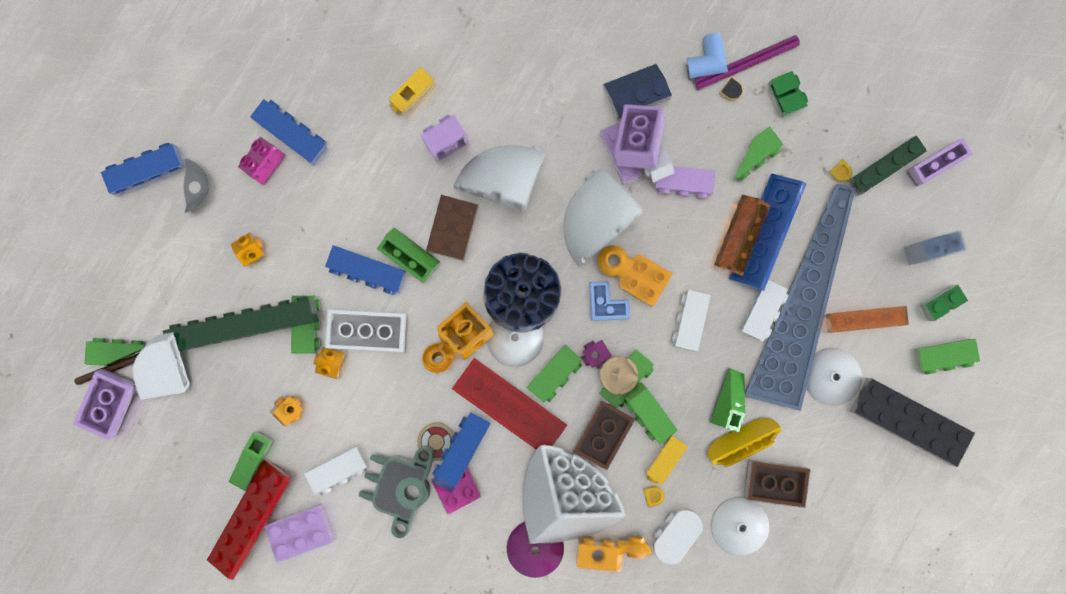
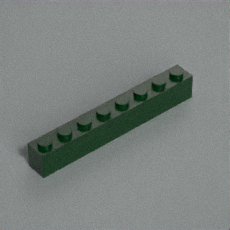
[163,296,319,352]

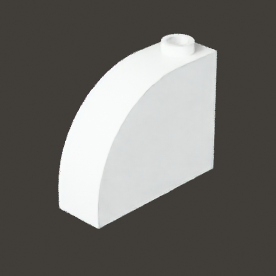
[133,332,190,400]

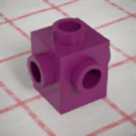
[581,340,612,369]

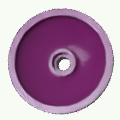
[506,521,564,578]

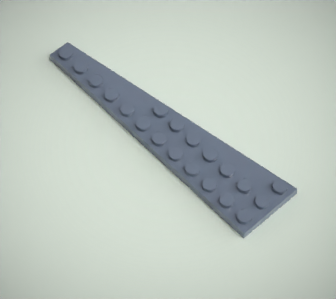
[745,183,856,411]

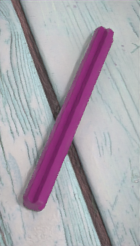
[694,35,800,89]

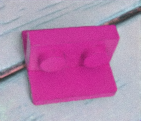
[238,137,285,185]
[431,467,481,514]

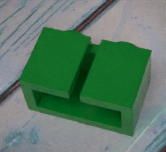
[768,71,808,118]
[920,284,968,321]

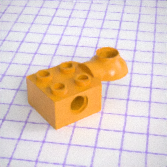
[597,245,673,307]
[422,302,494,373]
[576,536,652,572]

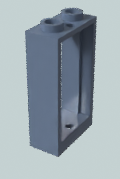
[904,231,966,265]

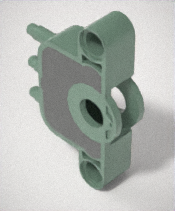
[358,445,435,538]

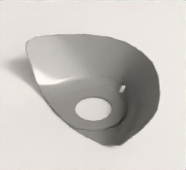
[183,158,209,213]

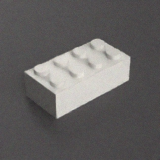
[325,309,407,352]

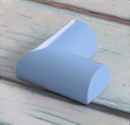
[687,33,728,78]
[590,281,630,320]

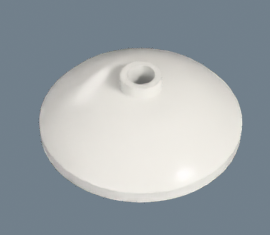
[487,320,544,366]
[807,348,862,406]
[711,497,769,556]

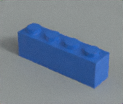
[250,99,327,165]
[101,143,185,195]
[325,245,407,295]
[432,412,491,493]

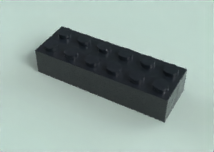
[849,378,975,467]

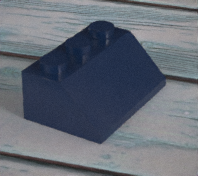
[603,64,672,119]

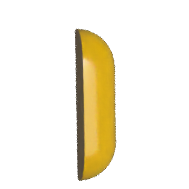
[708,418,781,467]

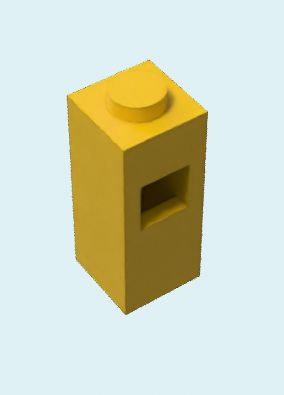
[388,66,435,115]
[645,436,688,485]

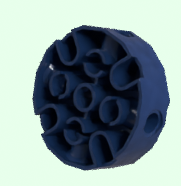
[483,252,561,333]

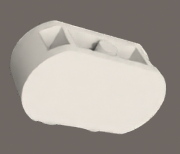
[653,508,703,564]

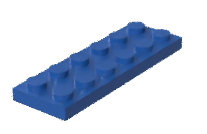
[729,173,806,291]

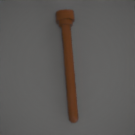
[74,353,139,385]

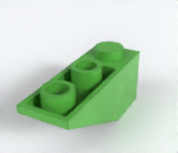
[733,126,784,181]
[84,338,145,366]
[711,368,745,432]
[229,431,274,491]

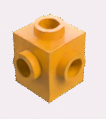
[230,232,264,267]
[313,347,345,379]
[269,395,303,426]

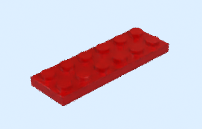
[452,358,567,450]
[207,459,291,580]

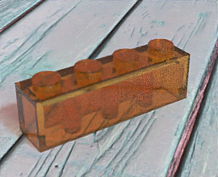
[714,194,770,276]
[825,306,909,333]

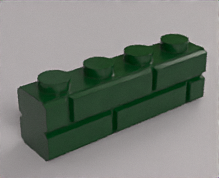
[848,136,927,196]

